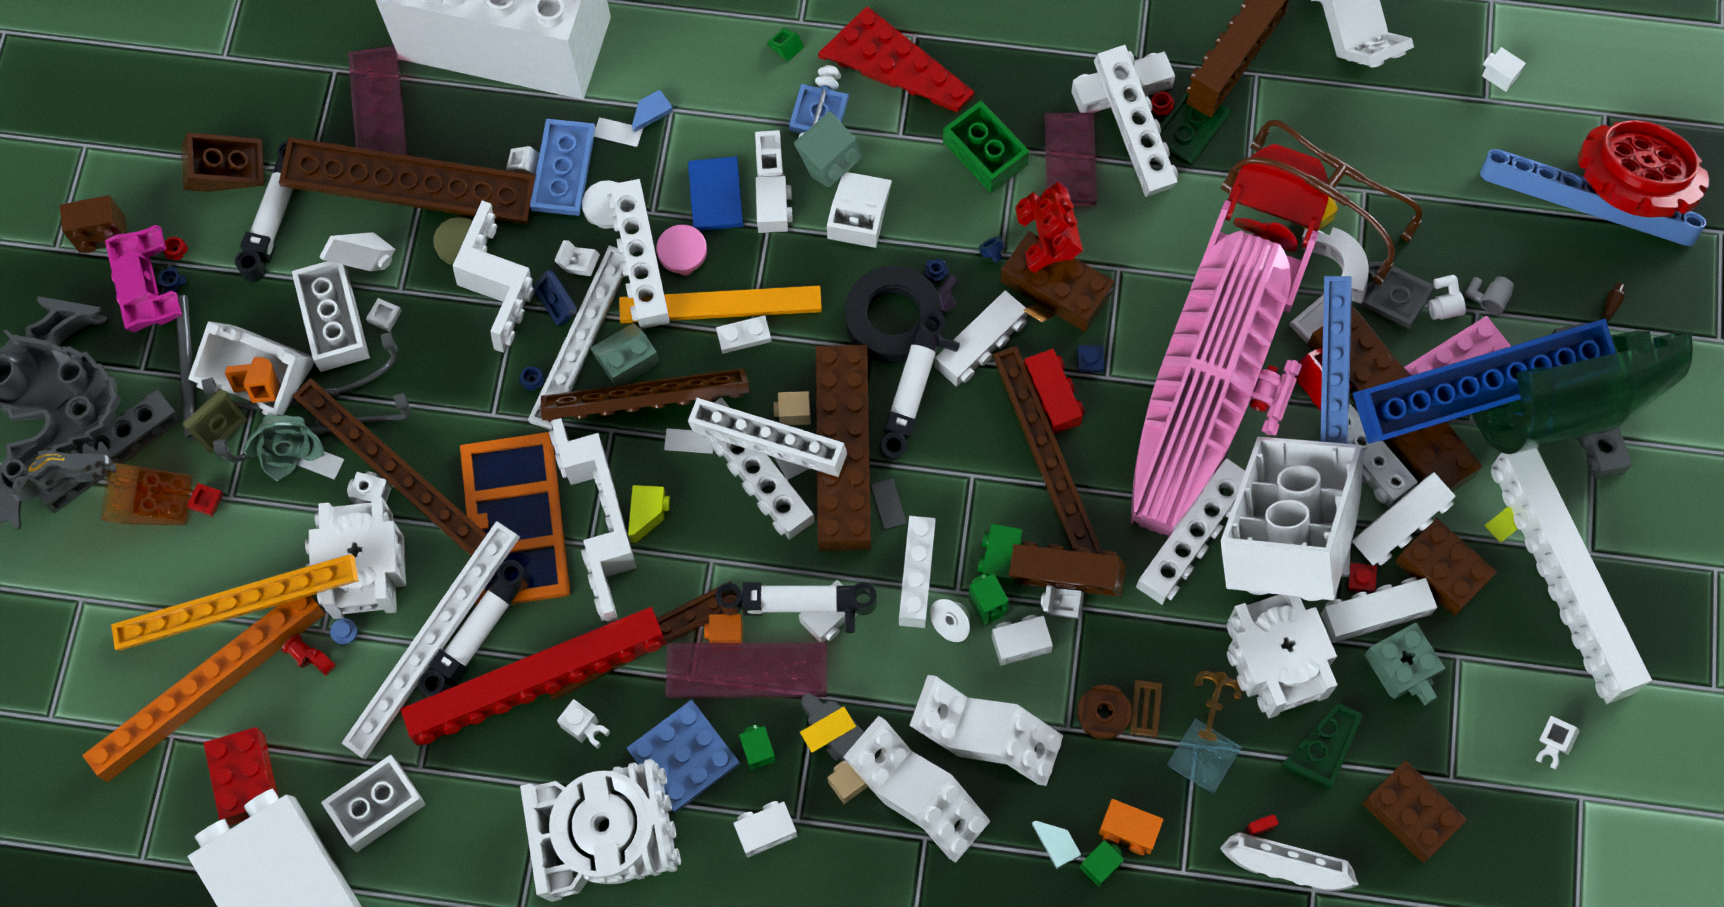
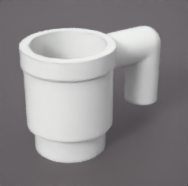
[1428,275,1466,320]

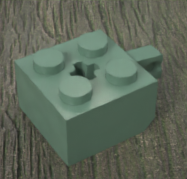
[1364,623,1445,706]

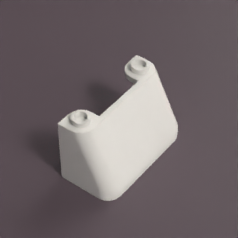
[188,321,314,416]

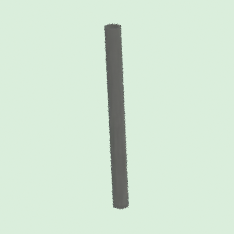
[177,295,196,439]

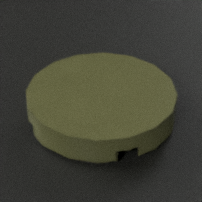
[433,217,472,265]

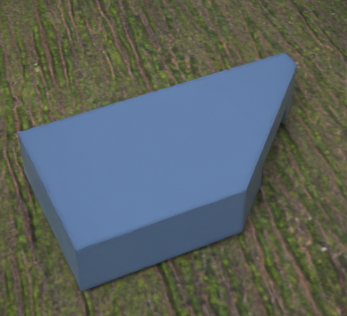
[632,90,673,133]

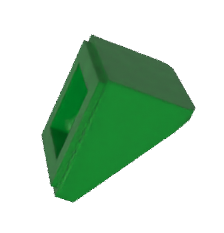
[767,28,804,61]

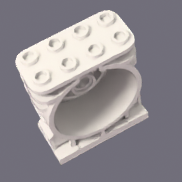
[520,759,681,902]

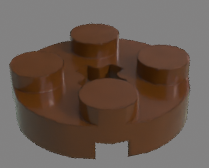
[1077,684,1132,740]

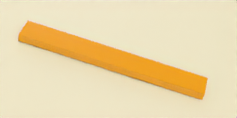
[619,286,822,324]

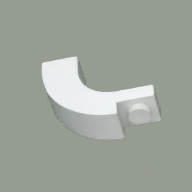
[1302,227,1369,304]

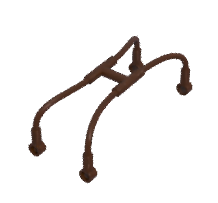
[1220,120,1422,286]

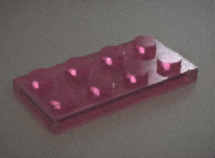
[1044,113,1097,206]

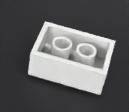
[321,755,426,852]

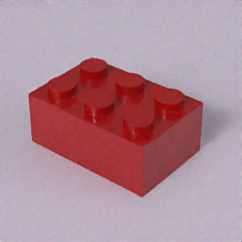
[203,727,278,826]

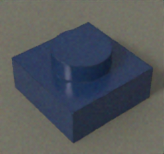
[1077,345,1104,373]

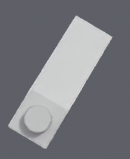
[320,232,395,271]

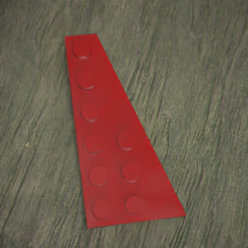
[818,6,975,112]

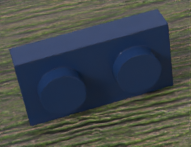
[533,270,577,326]

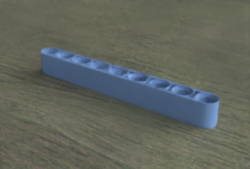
[1480,149,1706,246]

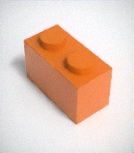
[1098,799,1163,855]

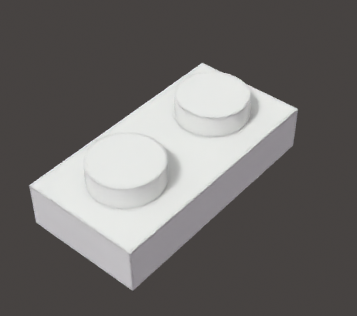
[716,316,772,354]

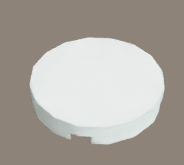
[582,180,632,229]

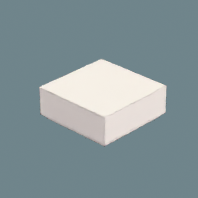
[366,298,402,332]

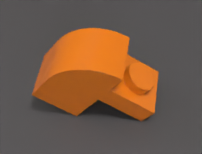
[225,357,281,403]

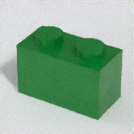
[977,524,1023,586]
[968,573,1009,627]

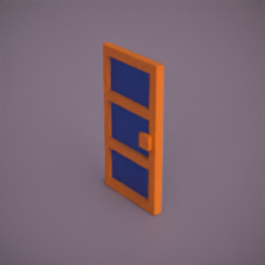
[460,432,571,606]

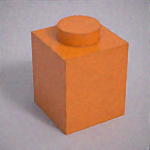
[704,614,743,647]

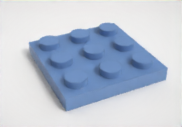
[627,700,740,813]

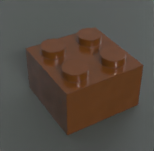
[59,195,127,253]

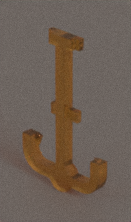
[1194,671,1242,741]

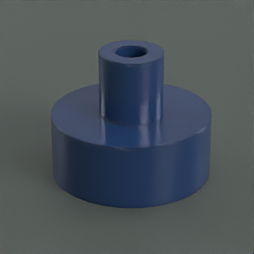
[978,236,1005,263]

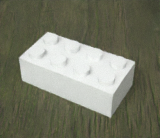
[292,261,370,372]

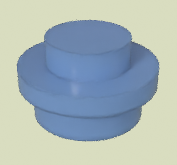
[330,618,357,645]

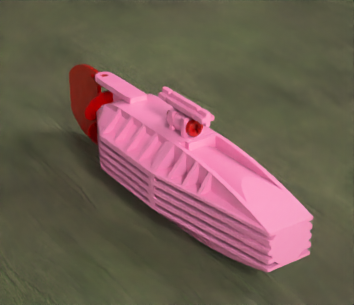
[1131,144,1329,537]

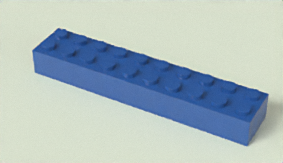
[1353,318,1621,444]

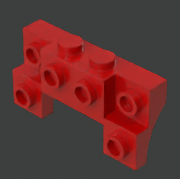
[1015,182,1083,273]

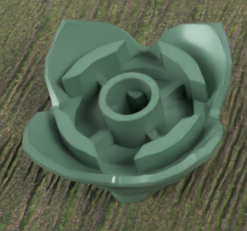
[243,415,324,482]

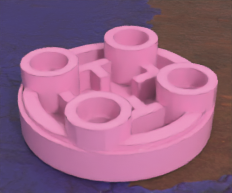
[656,225,707,276]

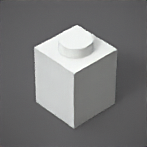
[1482,47,1526,92]

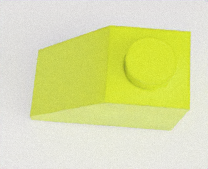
[628,485,670,543]

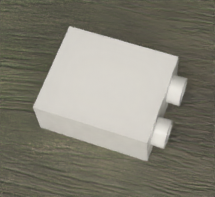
[188,789,362,907]

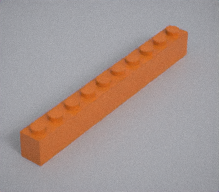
[82,596,326,782]

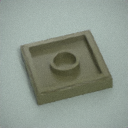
[182,389,248,454]

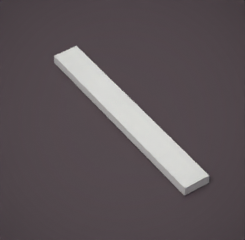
[528,245,633,430]

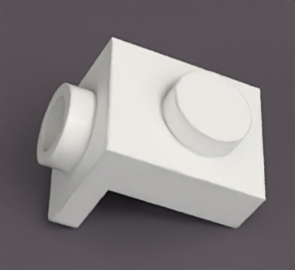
[555,240,600,276]
[1041,585,1084,619]

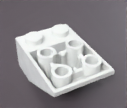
[827,172,892,248]

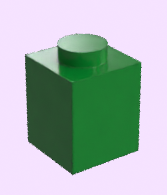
[739,725,776,770]
[1079,840,1125,887]

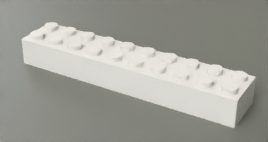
[1491,439,1652,704]

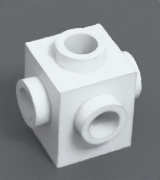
[347,471,392,504]

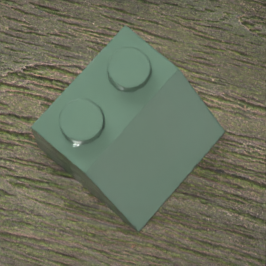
[794,111,864,188]
[590,323,660,386]

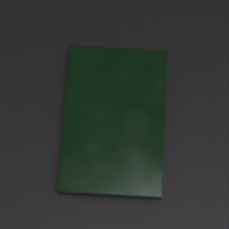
[1160,92,1232,167]

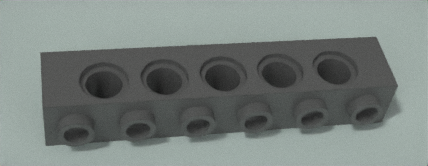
[1552,323,1632,480]
[37,389,182,514]

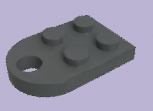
[1357,261,1435,329]

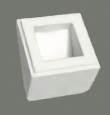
[506,146,540,175]

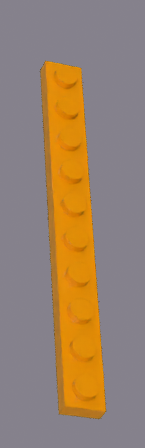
[111,554,359,651]

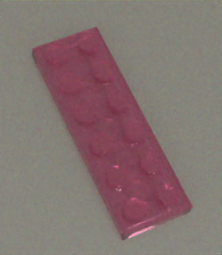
[348,46,408,155]
[666,642,827,698]

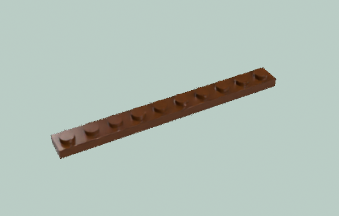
[993,346,1102,554]
[292,378,487,557]

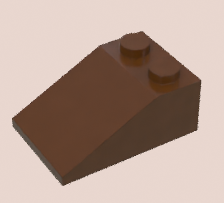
[181,132,264,192]

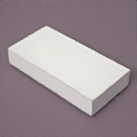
[1289,294,1324,343]

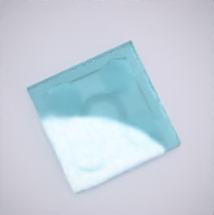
[1167,718,1242,794]

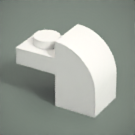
[755,130,783,177]

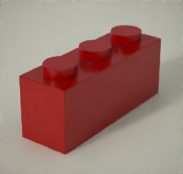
[1024,349,1085,434]

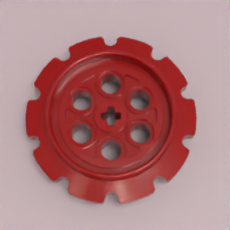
[1578,120,1709,218]

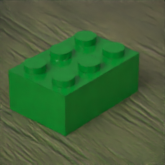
[943,101,1030,193]

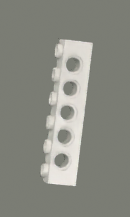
[1094,45,1178,197]
[607,179,670,329]
[702,397,814,540]
[688,398,847,477]
[1136,458,1245,605]

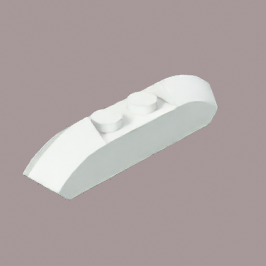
[1220,832,1358,891]

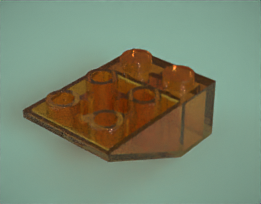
[100,463,192,525]

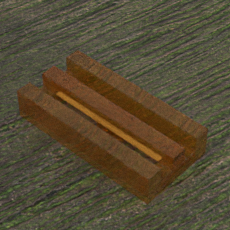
[1130,680,1162,738]

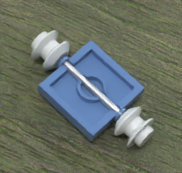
[789,65,849,137]

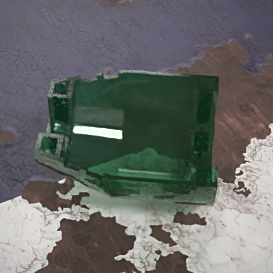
[1471,331,1693,454]

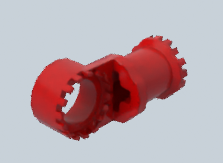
[281,633,336,676]

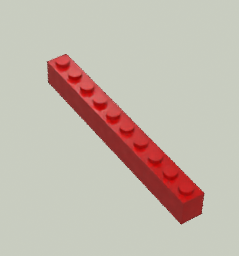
[401,607,667,746]

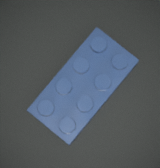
[530,119,596,216]

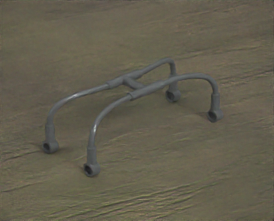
[202,332,411,462]

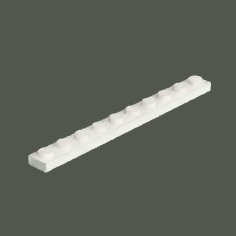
[342,521,520,759]

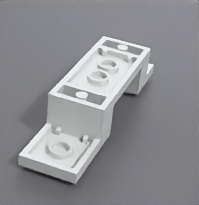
[549,418,637,624]

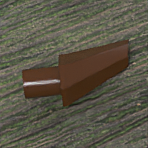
[1602,283,1625,322]

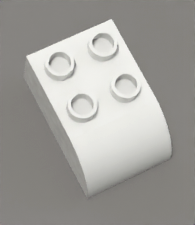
[1221,437,1363,601]

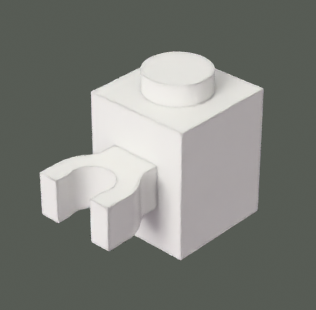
[557,699,610,749]
[1536,716,1580,770]

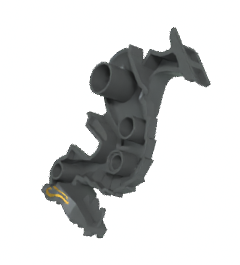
[0,296,121,530]

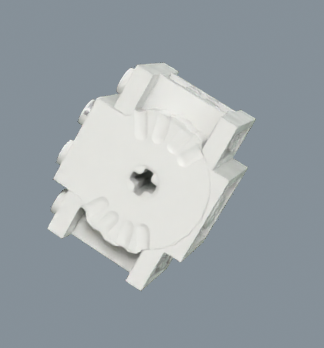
[305,497,406,619]
[1227,594,1337,719]

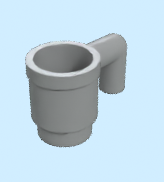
[1465,277,1514,315]

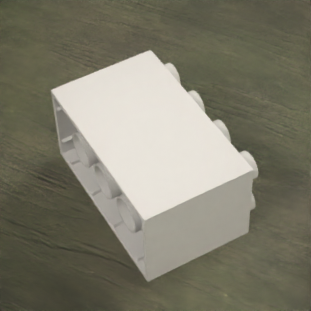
[375,0,611,100]

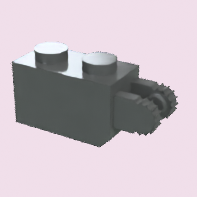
[801,693,864,761]

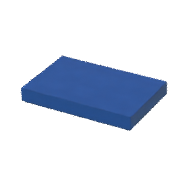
[688,156,743,231]

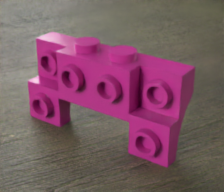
[105,225,182,333]

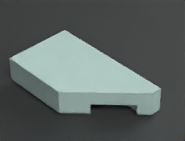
[1032,821,1081,869]

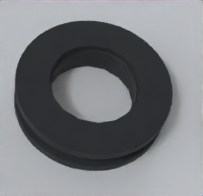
[845,266,942,363]

